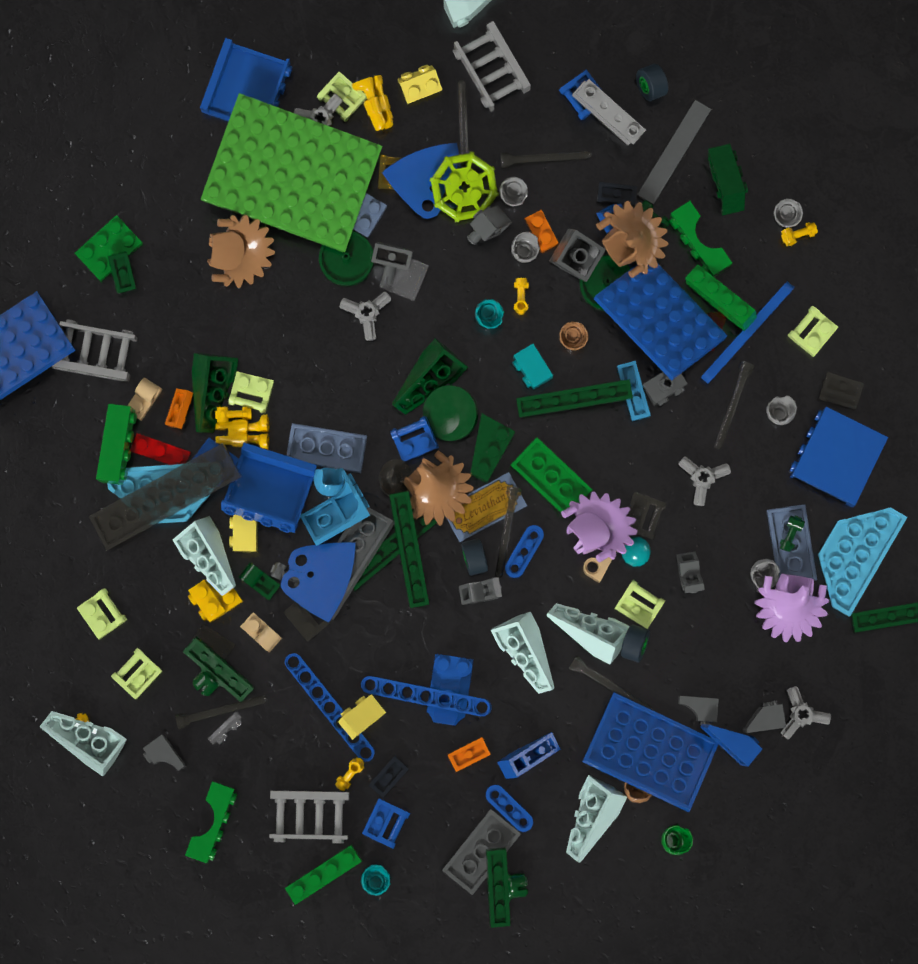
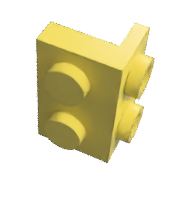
[397,65,442,104]

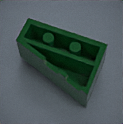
[708,144,748,216]
[470,413,515,484]

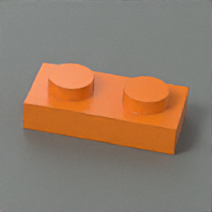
[525,210,559,253]
[165,388,193,429]
[448,737,491,772]

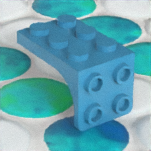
[300,470,370,546]

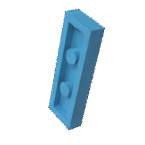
[617,361,651,421]

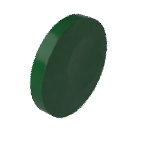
[319,231,374,286]
[579,256,631,311]
[423,385,478,441]

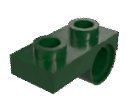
[239,562,281,601]

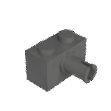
[467,205,512,245]
[371,242,414,285]
[642,372,688,406]

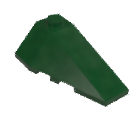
[392,338,468,415]
[192,353,238,433]

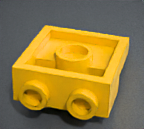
[188,579,243,623]

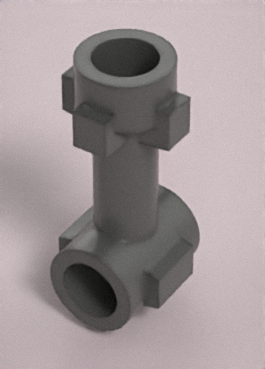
[270,562,300,587]

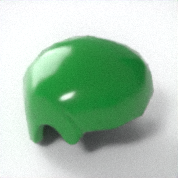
[661,825,693,855]

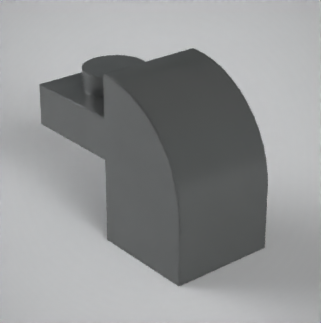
[677,551,705,593]
[459,578,502,605]

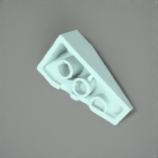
[444,0,492,28]
[173,516,236,596]
[547,603,630,664]
[491,612,554,694]
[40,711,127,776]
[566,775,627,862]

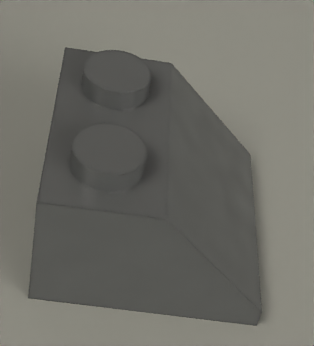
[549,229,606,282]
[742,701,786,733]

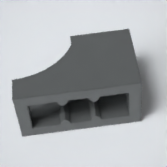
[678,696,719,725]
[143,735,186,771]

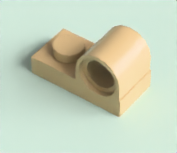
[128,378,163,421]
[583,557,612,583]
[240,612,282,653]

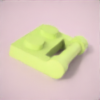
[317,72,367,122]
[788,306,838,357]
[228,371,274,414]
[614,580,666,629]
[77,588,127,640]
[111,648,163,700]

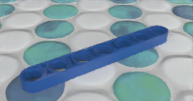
[701,281,795,384]
[285,653,375,762]
[361,676,492,716]

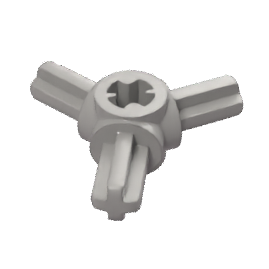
[294,94,343,126]
[340,292,392,341]
[679,457,731,506]
[781,686,831,739]

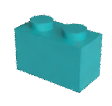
[512,344,553,390]

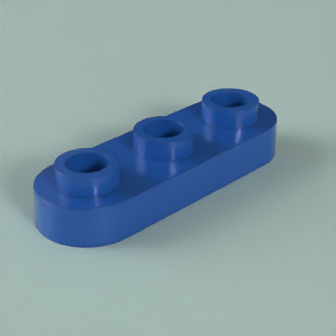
[505,525,544,578]
[486,785,533,832]

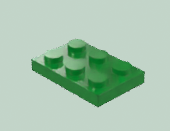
[75,215,143,281]

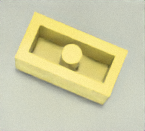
[229,515,258,552]
[338,694,386,740]

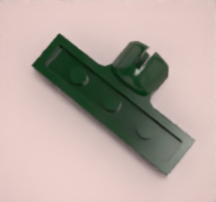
[183,636,254,702]
[486,848,528,928]

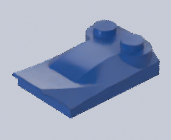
[427,654,473,726]

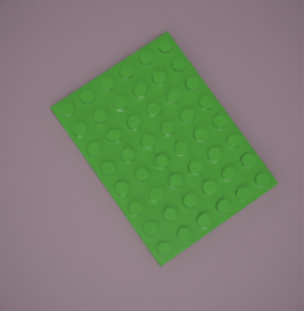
[201,93,382,253]

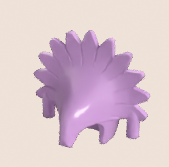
[561,492,637,562]
[755,574,829,642]

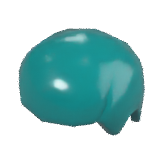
[475,299,504,329]
[622,536,651,567]
[361,865,390,896]

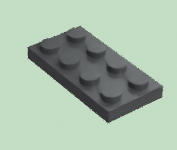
[442,809,521,895]

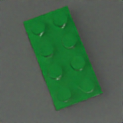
[510,438,593,513]

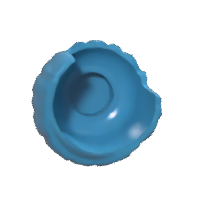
[313,468,344,496]

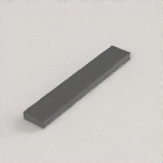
[637,100,711,205]

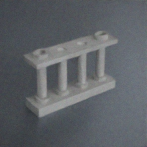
[453,21,531,112]
[571,79,646,145]
[52,320,138,382]
[269,791,350,843]

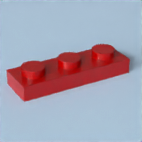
[130,433,191,465]

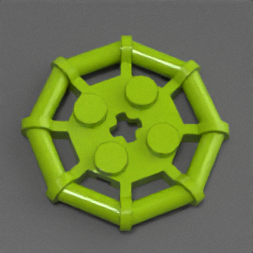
[429,151,499,222]

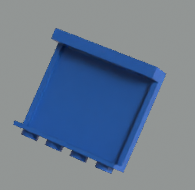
[200,38,292,121]
[789,407,888,507]
[221,443,317,533]

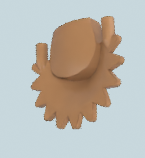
[596,201,668,278]
[207,214,275,288]
[404,450,474,526]

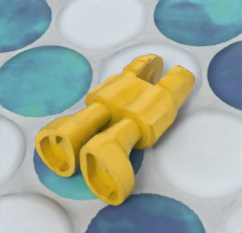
[352,75,393,131]
[215,414,269,450]

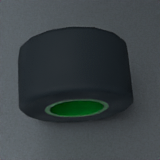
[636,64,668,101]
[461,538,488,576]
[621,624,650,662]

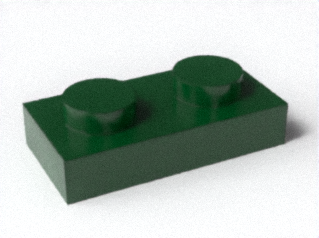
[107,251,136,293]

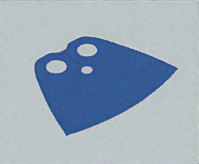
[382,143,462,219]
[281,542,356,622]

